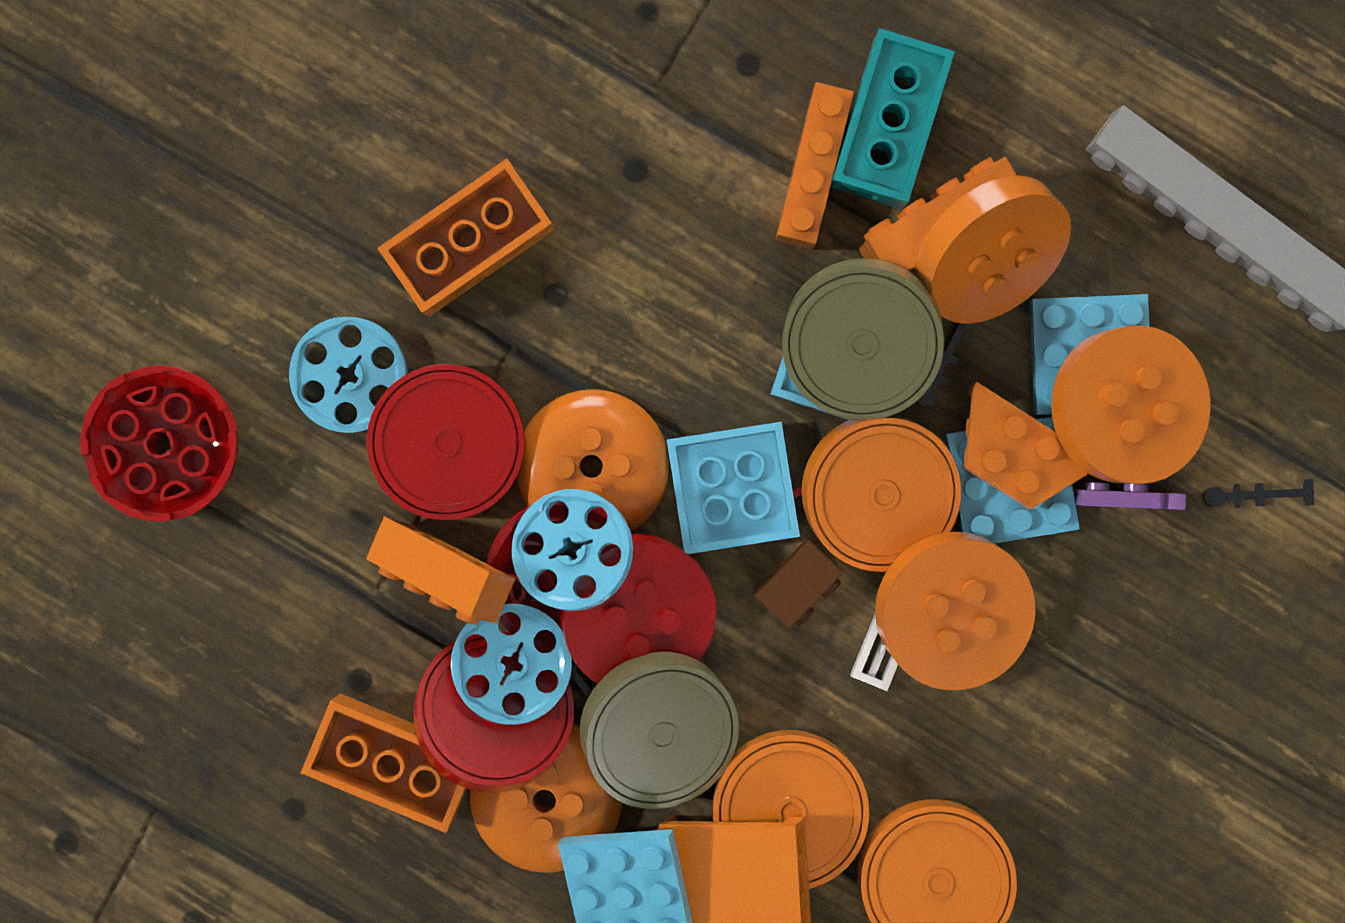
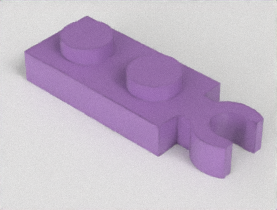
[1073,482,1186,510]

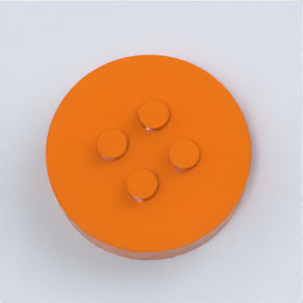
[915,176,1071,324]
[1051,326,1210,484]
[801,415,961,572]
[875,532,1035,690]
[712,730,869,889]
[857,799,1017,923]

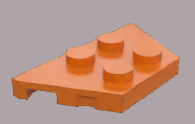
[963,382,1088,509]

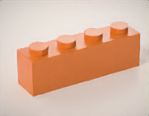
[775,82,854,250]
[366,516,515,625]

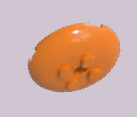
[517,389,669,532]
[470,723,622,873]

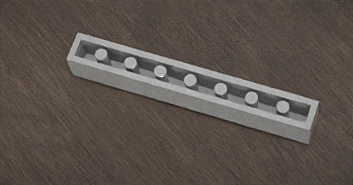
[1085,105,1345,332]

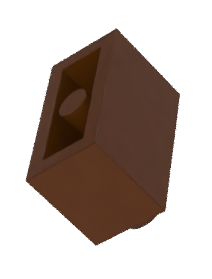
[753,538,843,629]

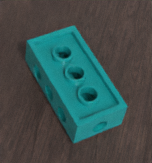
[830,28,955,210]

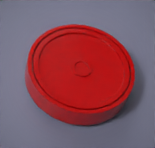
[367,364,524,520]
[557,534,716,684]
[413,631,574,793]

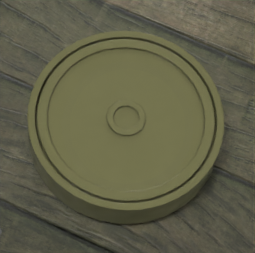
[782,258,944,420]
[580,652,739,809]

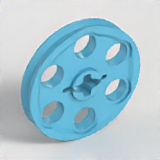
[289,317,408,433]
[512,489,633,611]
[451,604,572,724]

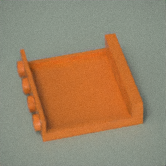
[657,815,811,923]

